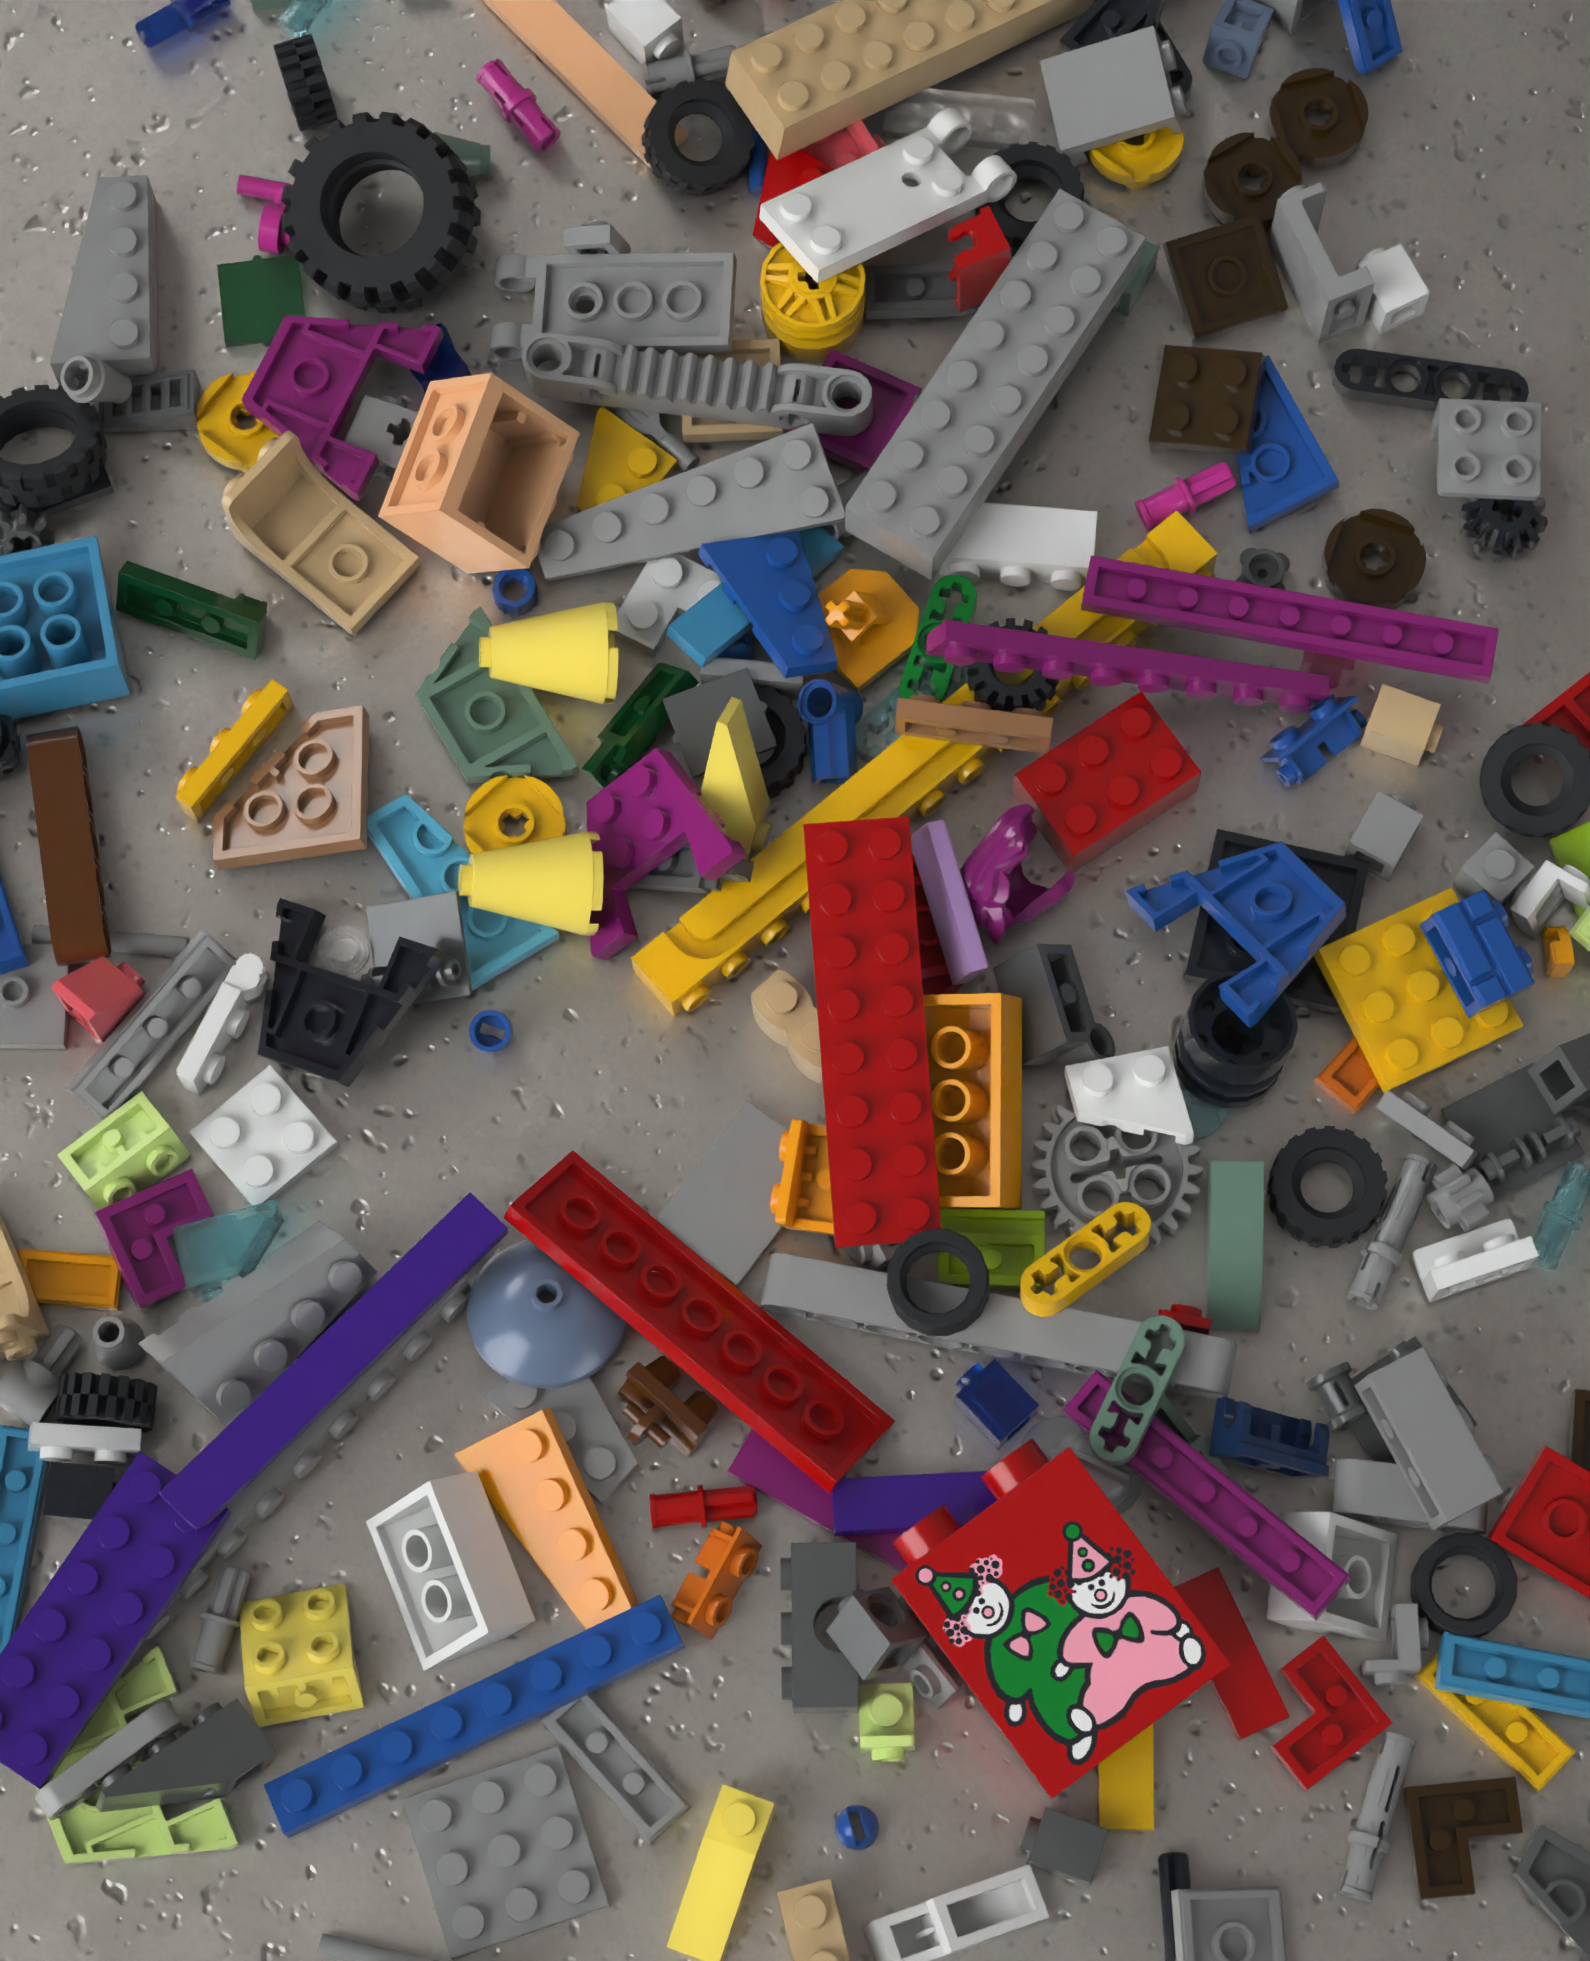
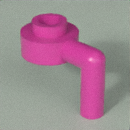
[237,175,293,255]

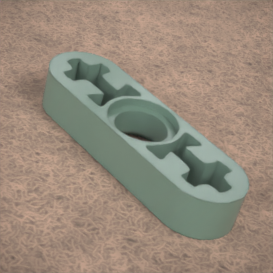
[1090,1315,1185,1466]

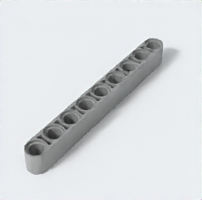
[760,1253,1237,1399]

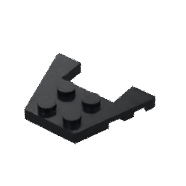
[258,898,447,1088]

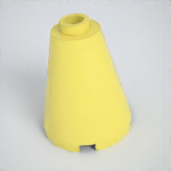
[479,601,619,704]
[458,831,604,936]

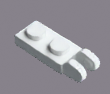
[176,952,270,1096]

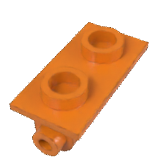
[671,1521,762,1641]

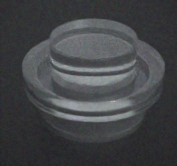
[318,924,370,976]

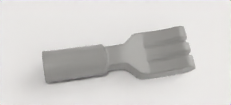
[614,408,700,472]

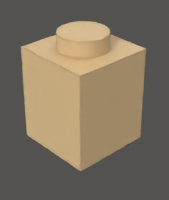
[1360,683,1445,766]

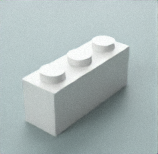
[939,502,1098,591]

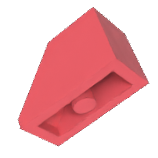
[50,956,145,1044]

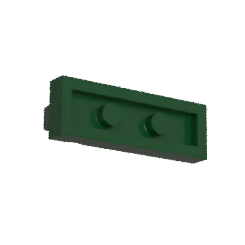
[116,561,268,660]

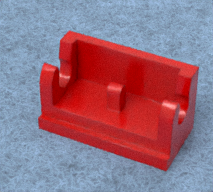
[948,205,1010,313]

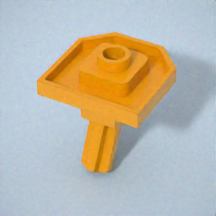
[818,569,919,693]

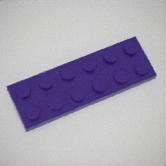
[0,1451,232,1789]

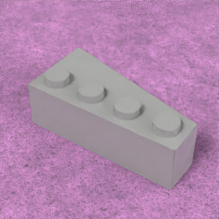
[50,175,159,386]
[138,1220,377,1427]

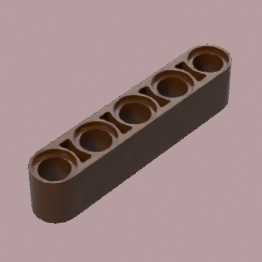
[26,726,111,966]

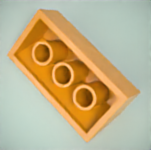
[923,993,1022,1209]

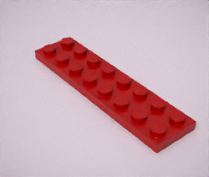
[803,816,941,1248]
[503,1150,895,1493]

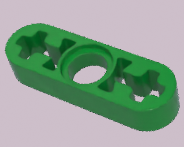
[899,574,977,703]

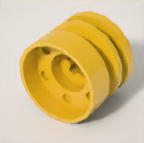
[760,242,866,363]

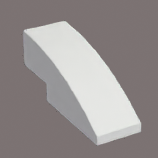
[863,1864,1049,1961]

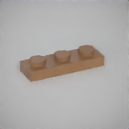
[895,694,1053,754]

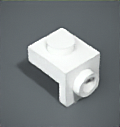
[1510,860,1590,939]

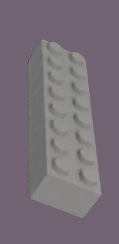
[845,189,1146,580]

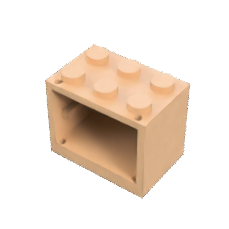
[378,373,580,573]

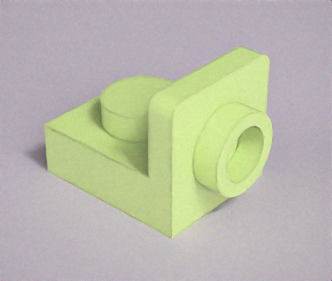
[858,1683,915,1762]

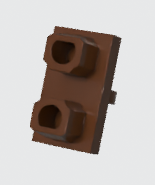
[618,1356,718,1458]

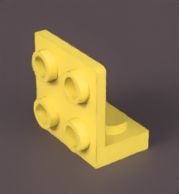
[239,1584,365,1727]

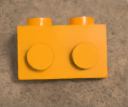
[770,1118,834,1236]

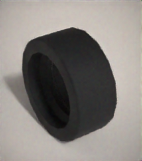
[887,1229,990,1336]
[1410,1533,1518,1638]

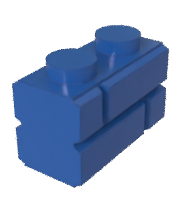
[1419,890,1535,1018]

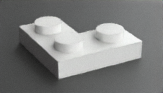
[610,554,722,657]

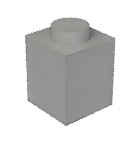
[1344,791,1424,882]
[1452,832,1535,907]

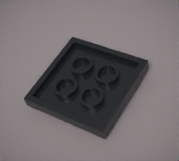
[1184,829,1370,1014]

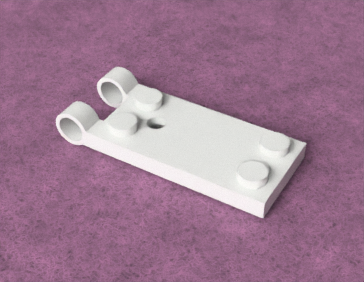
[759,107,1017,284]

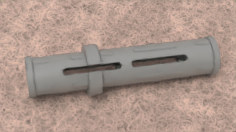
[1346,1153,1438,1310]
[1337,1731,1417,1902]

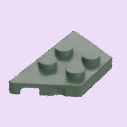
[415,607,580,784]

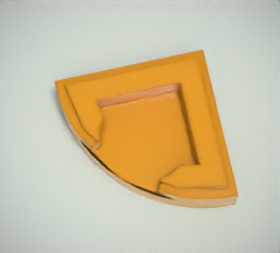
[1541,925,1575,978]

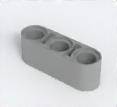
[1332,1459,1488,1535]

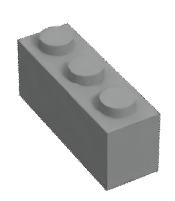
[1354,1347,1504,1531]

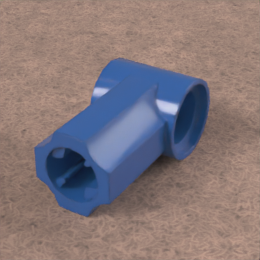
[797,679,863,785]

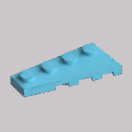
[367,794,559,991]

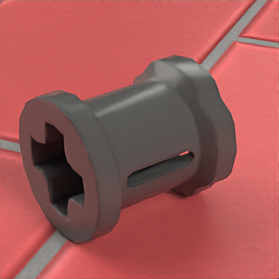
[1306,1362,1369,1432]

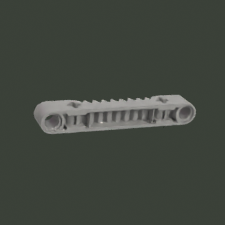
[522,332,873,436]

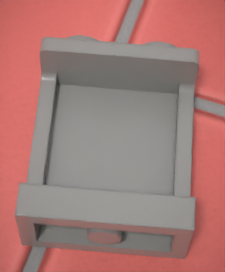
[1040,26,1188,166]
[1268,182,1375,344]

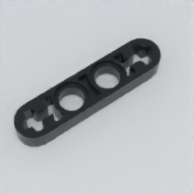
[1331,349,1529,412]

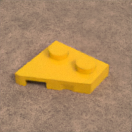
[576,406,679,513]

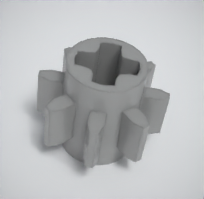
[1427,1163,1494,1232]

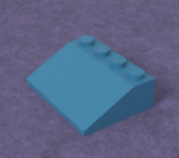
[0,536,130,720]

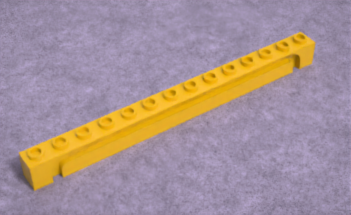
[631,510,1218,1017]

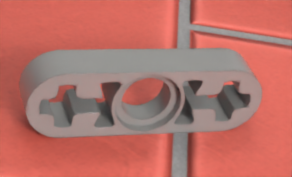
[35,1700,183,1821]

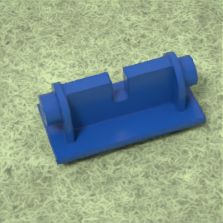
[1260,694,1367,787]

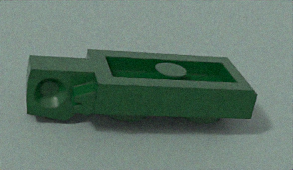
[581,662,699,789]

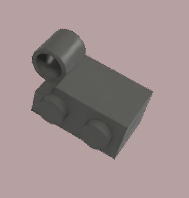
[993,944,1116,1070]

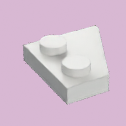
[1065,1046,1194,1145]

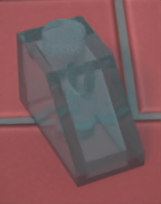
[172,1200,284,1302]

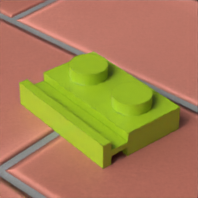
[937,1208,1045,1291]

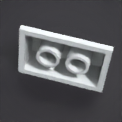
[366,1470,535,1671]

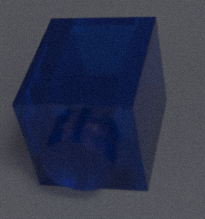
[954,1359,1039,1451]

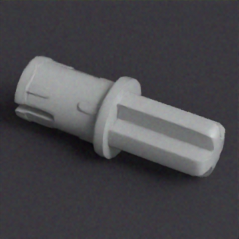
[641,45,736,95]
[189,1565,250,1676]

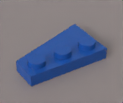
[1236,355,1339,534]
[698,531,838,678]

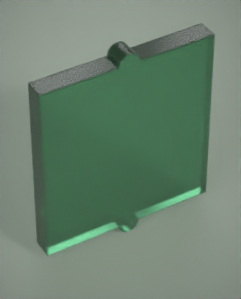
[217,255,305,348]

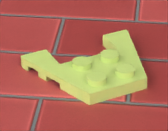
[35,1646,240,1865]

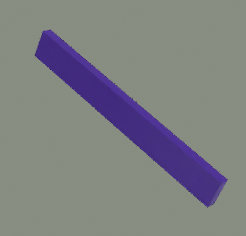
[159,1192,508,1534]

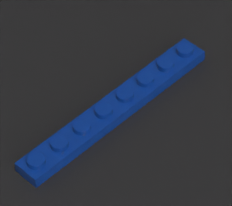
[264,1595,685,1838]

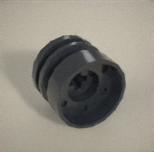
[1172,971,1298,1108]

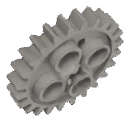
[1030,1105,1203,1253]

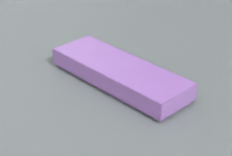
[911,819,989,985]

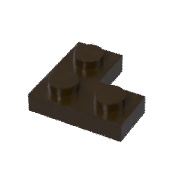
[1403,1777,1523,1900]

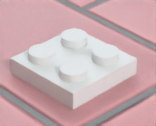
[189,1065,339,1213]

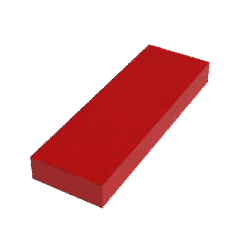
[1174,1567,1290,1741]

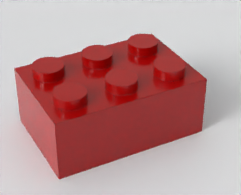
[1012,691,1201,873]

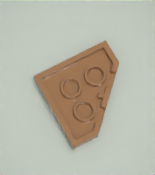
[212,705,369,870]

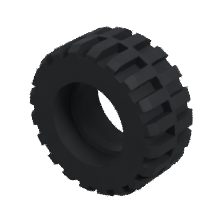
[281,111,481,313]

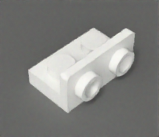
[1412,1219,1539,1302]

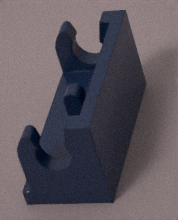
[1209,1397,1330,1480]

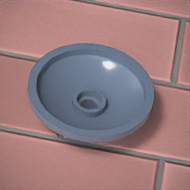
[467,1239,626,1388]

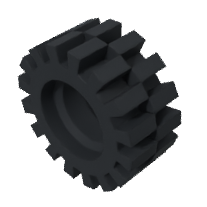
[273,34,338,131]
[967,618,1059,712]
[55,1372,158,1433]

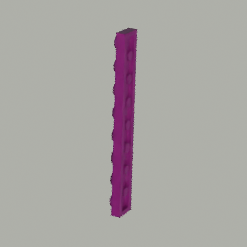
[1081,555,1499,683]
[926,620,1330,713]

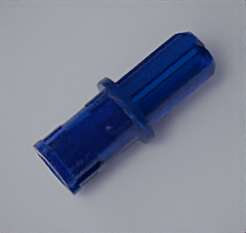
[135,0,231,48]

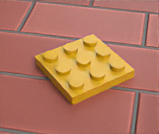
[1314,887,1524,1094]

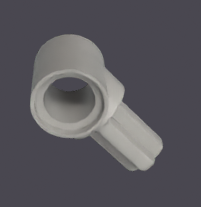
[0,1324,83,1425]

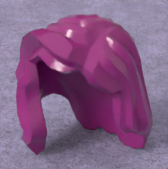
[960,804,1075,945]

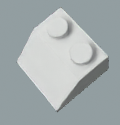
[1267,1512,1398,1642]

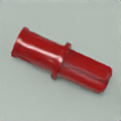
[649,1485,758,1529]

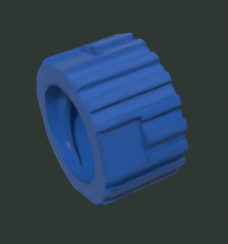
[492,569,538,617]

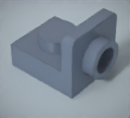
[1203,0,1275,78]

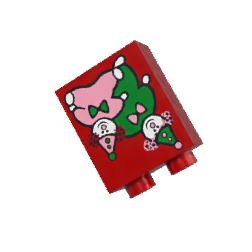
[891,1439,1231,1799]

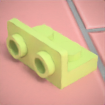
[57,1091,190,1210]

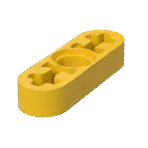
[1020,1202,1151,1317]

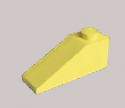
[699,697,773,861]
[667,1784,776,1961]

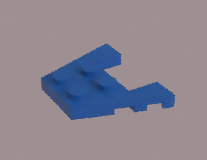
[1126,841,1347,1028]

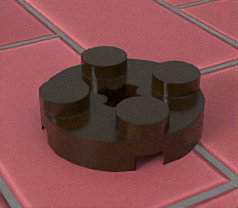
[1268,68,1368,166]
[1202,133,1302,229]
[1322,509,1426,610]

